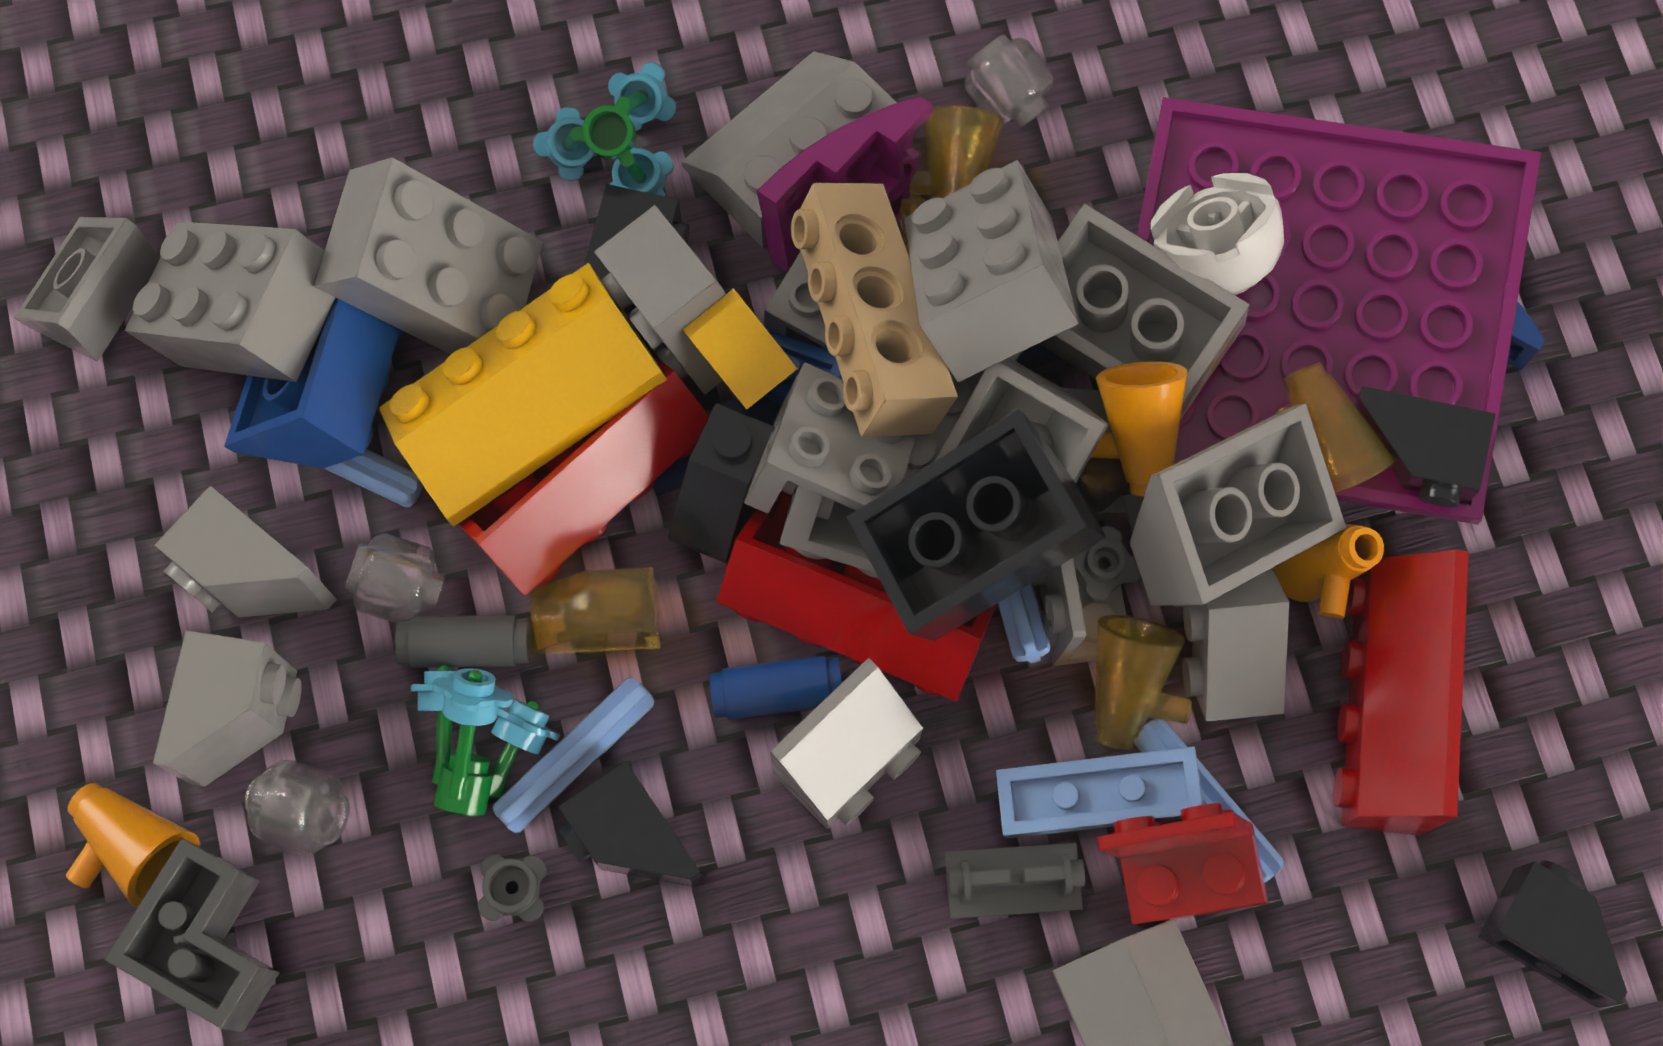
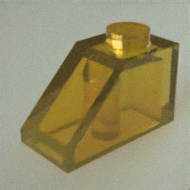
[530,567,661,655]

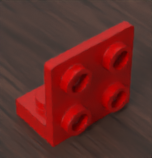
[1097,803,1268,926]

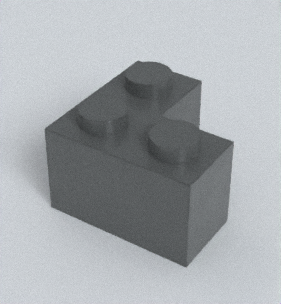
[105,838,280,1033]

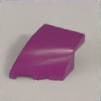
[757,97,933,273]

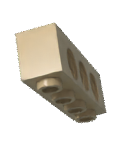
[791,183,958,437]

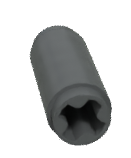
[395,615,531,668]

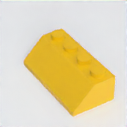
[379,263,667,527]

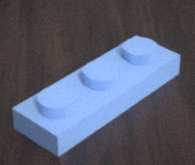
[996,746,1203,839]

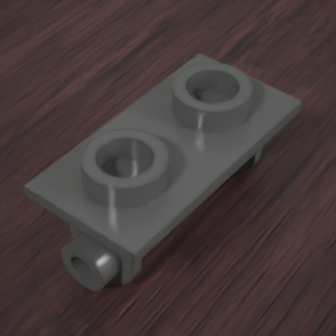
[944,843,1085,919]

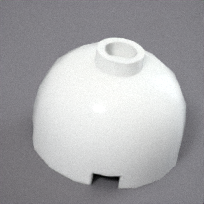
[1151,173,1284,295]

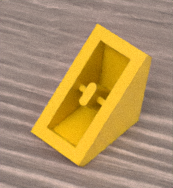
[682,288,798,409]

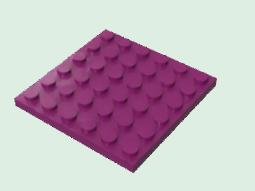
[1137,97,1541,525]

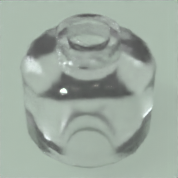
[964,34,1054,128]
[344,533,445,623]
[245,760,350,855]

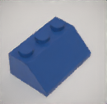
[224,298,403,468]

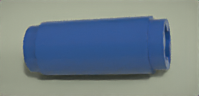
[709,656,842,720]

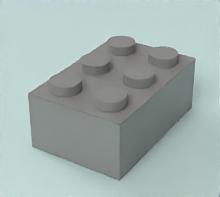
[314,157,543,354]
[904,160,1079,382]
[1038,204,1250,420]
[124,221,336,382]

